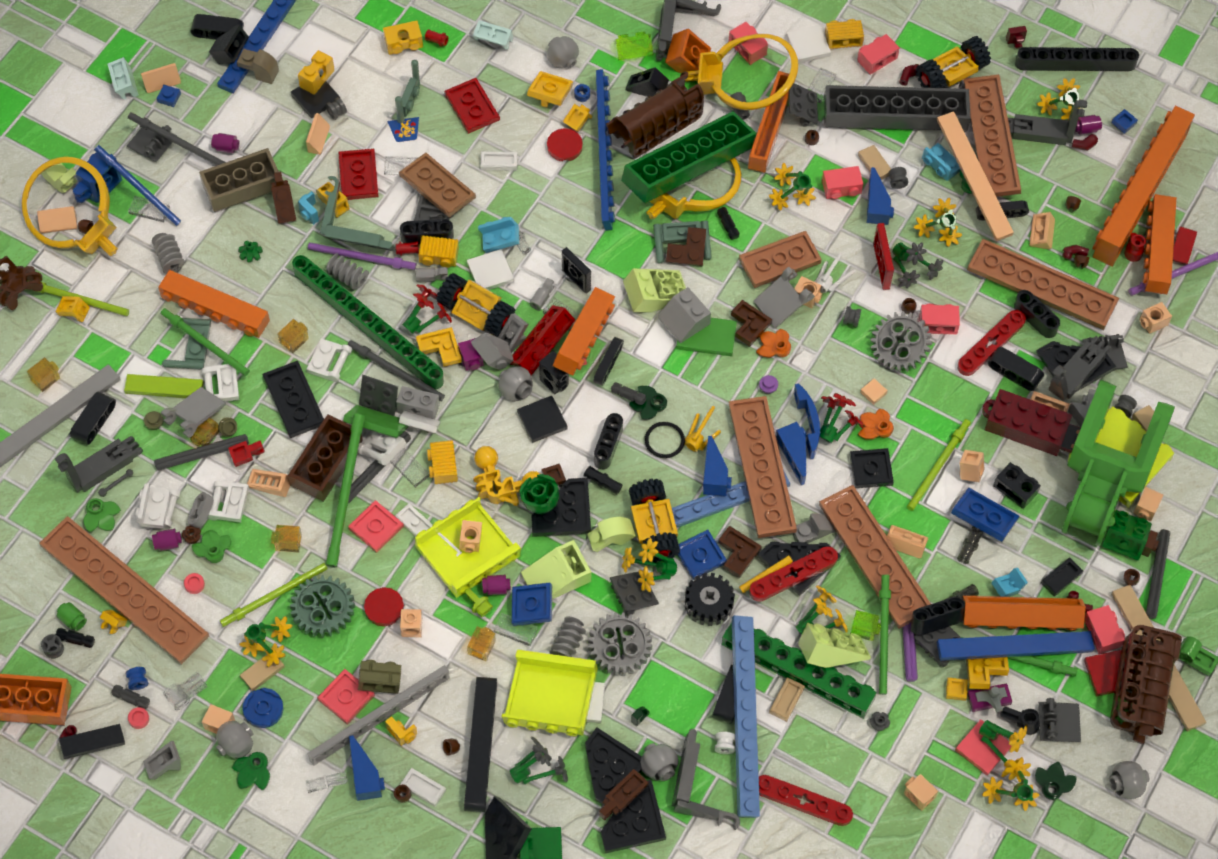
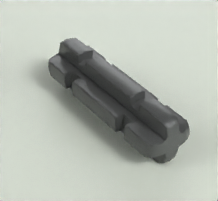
[611,382,646,405]
[111,685,150,709]

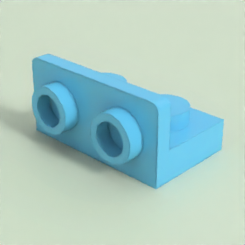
[922,143,961,181]
[478,217,519,253]

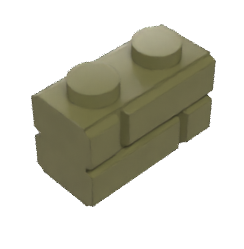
[358,659,401,694]

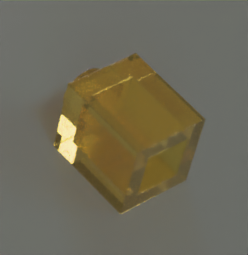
[278,319,309,353]
[27,357,60,392]
[190,418,219,446]
[271,525,302,552]
[467,626,496,661]

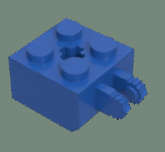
[73,152,122,203]

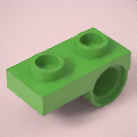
[1179,636,1218,677]

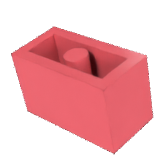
[728,22,768,65]
[857,34,900,75]
[822,166,863,199]
[919,303,960,335]
[1084,605,1125,654]

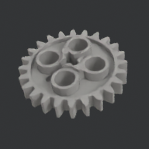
[871,311,932,372]
[588,612,652,676]

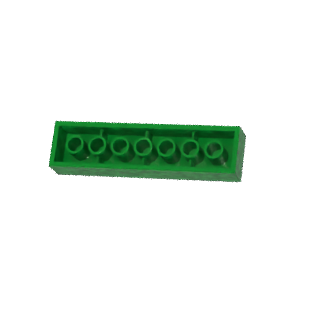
[621,111,757,203]

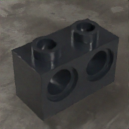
[539,351,569,395]
[993,462,1041,509]

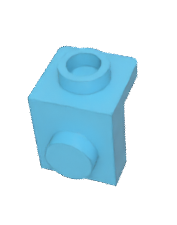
[298,191,319,225]
[991,568,1028,597]

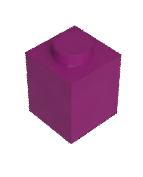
[458,338,484,371]

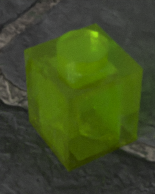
[850,610,880,641]

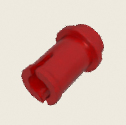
[425,29,449,46]
[395,241,419,256]

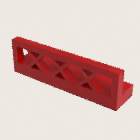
[510,305,575,375]

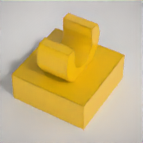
[100,610,128,634]

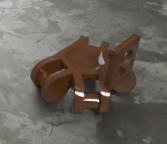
[0,256,43,310]

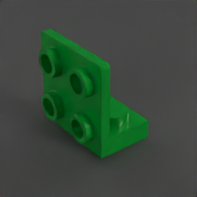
[1101,510,1152,561]
[520,821,562,859]

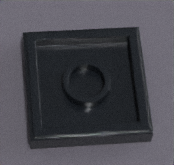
[291,75,341,119]
[562,247,591,294]
[517,396,568,443]
[850,448,894,488]

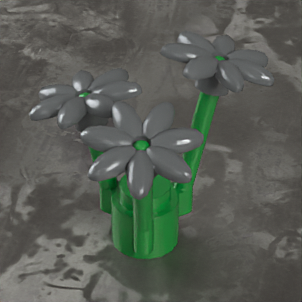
[892,242,943,288]
[510,737,568,784]

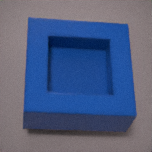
[157,85,181,107]
[1111,109,1138,134]

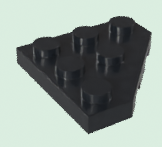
[1036,341,1116,392]
[531,478,591,537]
[757,541,841,596]
[585,727,642,805]
[601,780,666,854]
[485,796,532,859]

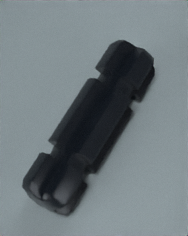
[717,207,740,240]
[55,628,95,648]

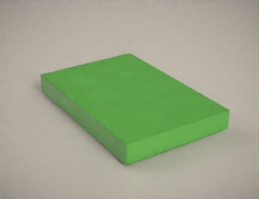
[676,318,737,356]
[343,405,409,438]

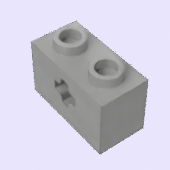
[396,386,440,419]

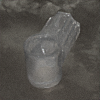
[163,672,207,710]

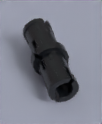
[583,465,623,495]

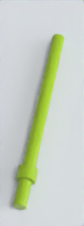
[27,280,129,316]
[907,419,971,511]
[219,563,328,627]

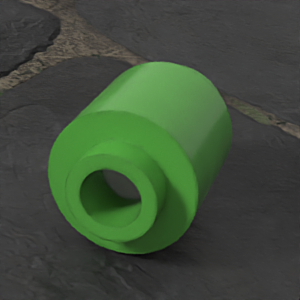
[57,602,87,631]

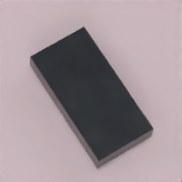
[1041,557,1083,597]

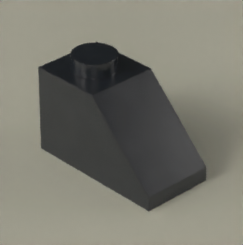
[209,25,249,64]
[626,67,669,97]

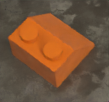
[665,29,711,73]

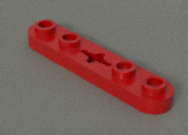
[957,310,1026,376]
[749,546,838,602]
[759,775,853,826]

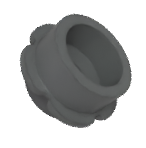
[870,712,890,731]

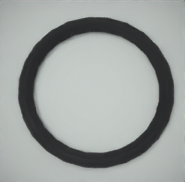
[645,422,685,458]

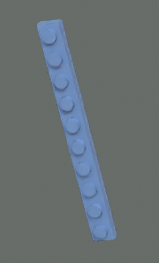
[732,615,760,818]

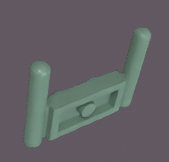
[395,60,420,123]
[653,221,712,263]
[162,318,211,369]

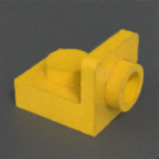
[563,104,593,132]
[55,296,90,322]
[385,716,417,746]

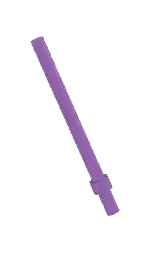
[308,242,417,270]
[1128,252,1218,296]

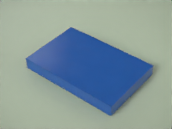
[951,487,1019,542]

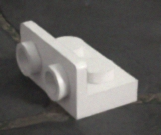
[136,484,171,529]

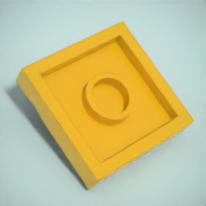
[527,71,573,107]

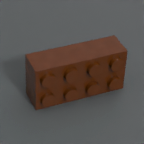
[288,414,363,502]

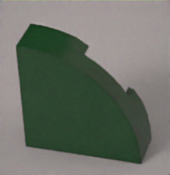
[631,706,650,726]

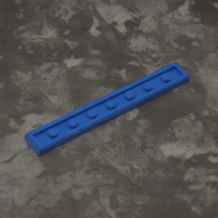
[936,631,1095,661]

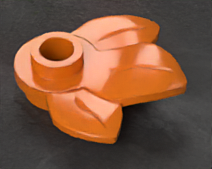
[756,329,791,358]
[858,409,894,439]

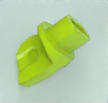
[464,587,493,617]

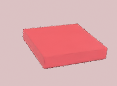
[348,500,404,553]
[317,669,375,725]
[955,719,1012,776]

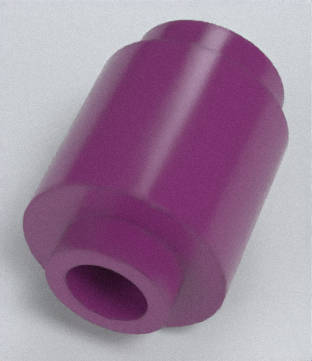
[1075,115,1102,135]
[211,133,240,153]
[152,528,182,551]
[482,575,511,595]

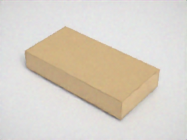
[858,145,891,180]
[240,654,285,691]
[769,677,805,722]

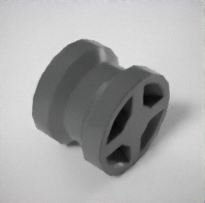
[325,97,347,120]
[888,167,909,189]
[843,306,862,327]
[1115,395,1137,418]
[41,634,64,659]

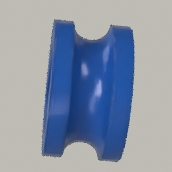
[574,84,590,102]

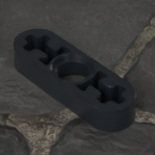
[975,200,1029,221]
[593,337,624,386]

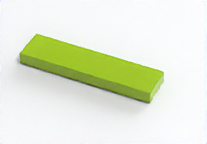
[124,374,204,398]

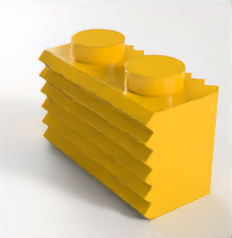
[825,19,864,49]
[418,235,459,268]
[427,440,458,484]

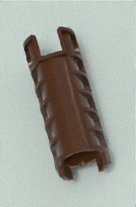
[606,71,704,158]
[1110,625,1182,744]

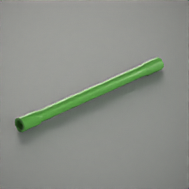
[326,414,365,567]

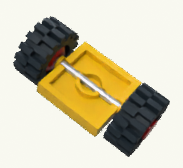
[916,36,991,88]
[436,273,516,337]
[629,478,680,563]

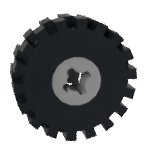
[684,573,735,626]

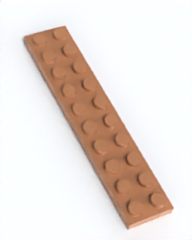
[39,516,209,665]

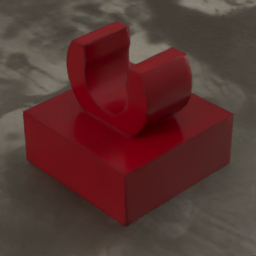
[1006,26,1027,49]

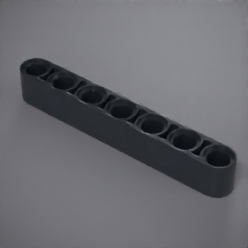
[1015,47,1139,71]
[464,677,497,812]

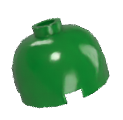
[520,474,560,514]

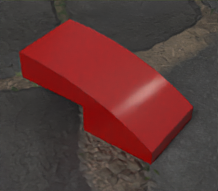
[1173,226,1197,265]

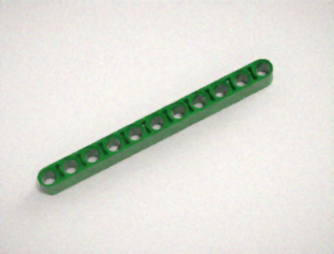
[292,255,444,389]

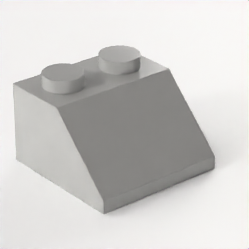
[658,287,711,344]

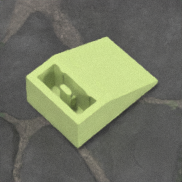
[623,268,686,312]
[521,540,591,599]
[798,623,871,668]

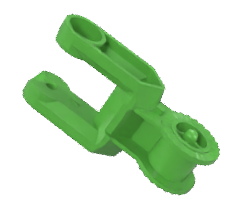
[1061,380,1175,547]

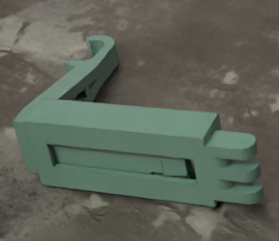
[320,176,395,251]

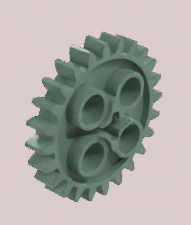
[290,575,355,638]

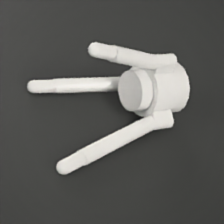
[814,253,856,293]

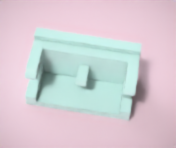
[473,20,513,50]
[108,57,139,99]

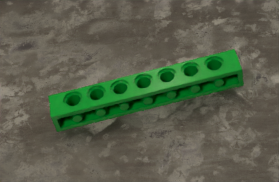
[721,621,877,719]

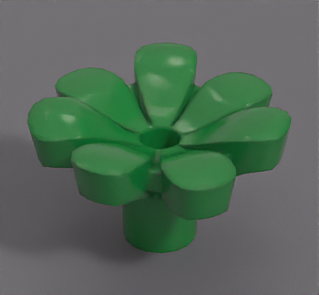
[238,241,263,262]

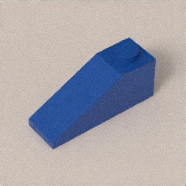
[866,167,894,225]
[776,422,807,485]
[703,436,732,496]
[349,735,385,801]

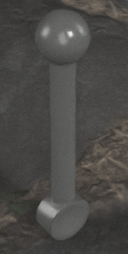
[98,469,133,497]

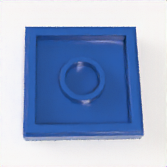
[678,530,727,580]
[512,583,552,626]

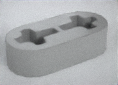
[187,492,214,528]

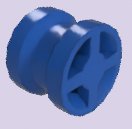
[125,667,149,690]

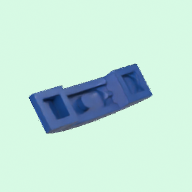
[794,383,820,460]

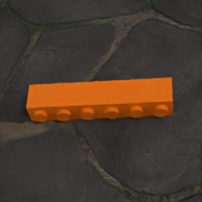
[748,71,789,173]
[1142,194,1177,295]
[158,270,270,338]
[553,287,615,376]
[962,595,1086,630]

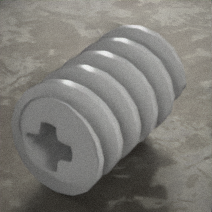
[151,233,185,274]
[326,253,369,290]
[549,616,586,657]

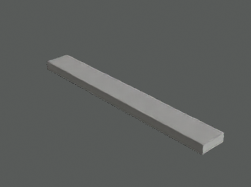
[0,364,121,467]
[307,665,450,766]

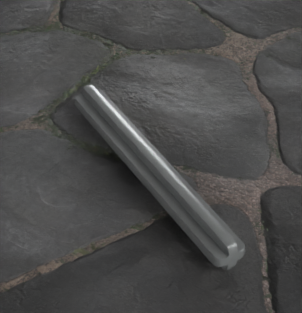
[348,431,411,503]
[154,434,249,470]
[1146,529,1170,619]

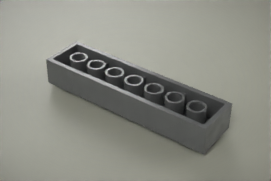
[824,85,971,131]

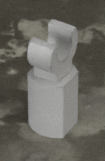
[416,267,448,282]
[530,278,554,311]

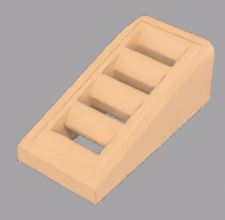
[247,469,290,497]

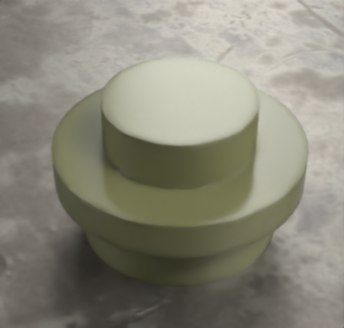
[144,411,163,430]
[218,417,237,437]

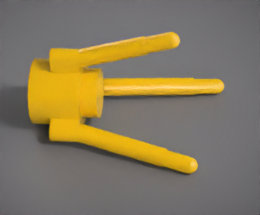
[685,406,721,452]

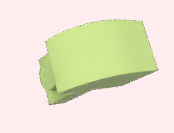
[41,163,77,193]
[587,517,636,552]

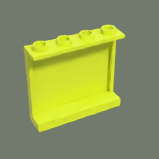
[1067,406,1174,509]
[415,497,521,598]
[501,649,598,737]

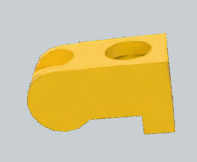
[316,182,350,218]

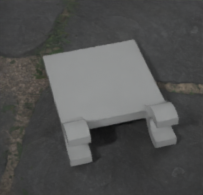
[754,267,815,328]
[161,387,226,438]

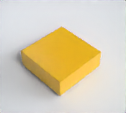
[946,677,968,701]

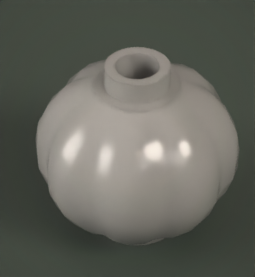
[547,36,579,68]
[498,367,533,401]
[216,721,254,758]
[640,743,678,781]
[1109,761,1150,799]

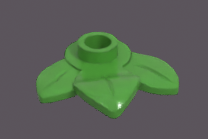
[83,498,121,532]
[192,530,231,563]

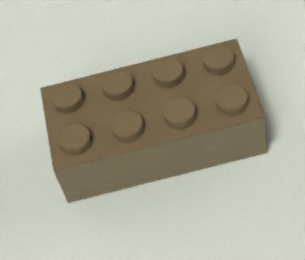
[199,148,279,212]

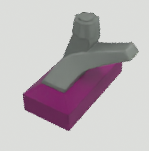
[967,683,1013,712]

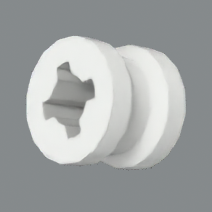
[715,732,735,754]

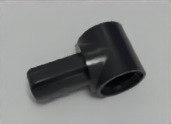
[1000,707,1039,735]

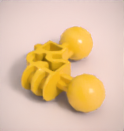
[473,446,541,506]

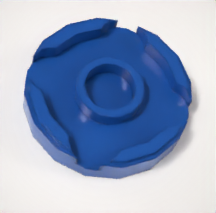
[243,688,284,728]

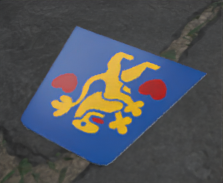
[387,117,419,142]

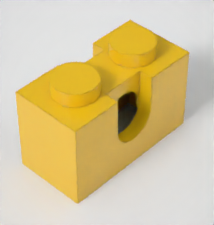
[383,21,423,55]
[298,50,335,95]

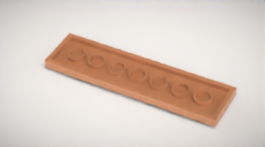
[964,74,1021,197]
[967,239,1119,330]
[729,396,797,538]
[819,485,931,629]

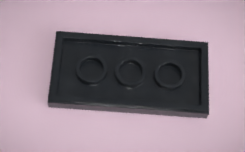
[262,361,324,438]

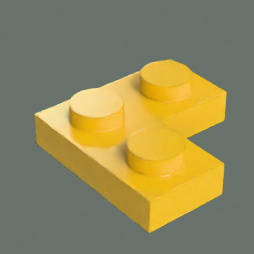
[416,327,462,367]
[966,657,1009,690]

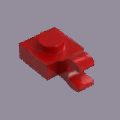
[228,441,265,467]

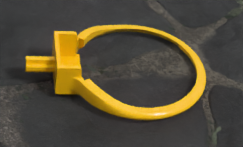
[685,34,798,110]
[22,157,118,256]
[646,158,741,220]

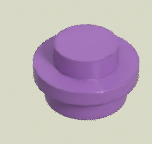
[759,375,778,394]

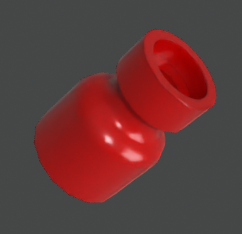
[1124,233,1146,262]

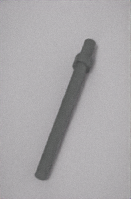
[128,112,226,165]
[347,340,445,401]

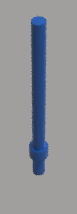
[94,145,181,226]

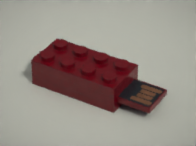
[982,389,1081,456]

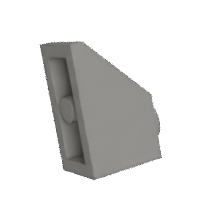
[471,332,514,370]

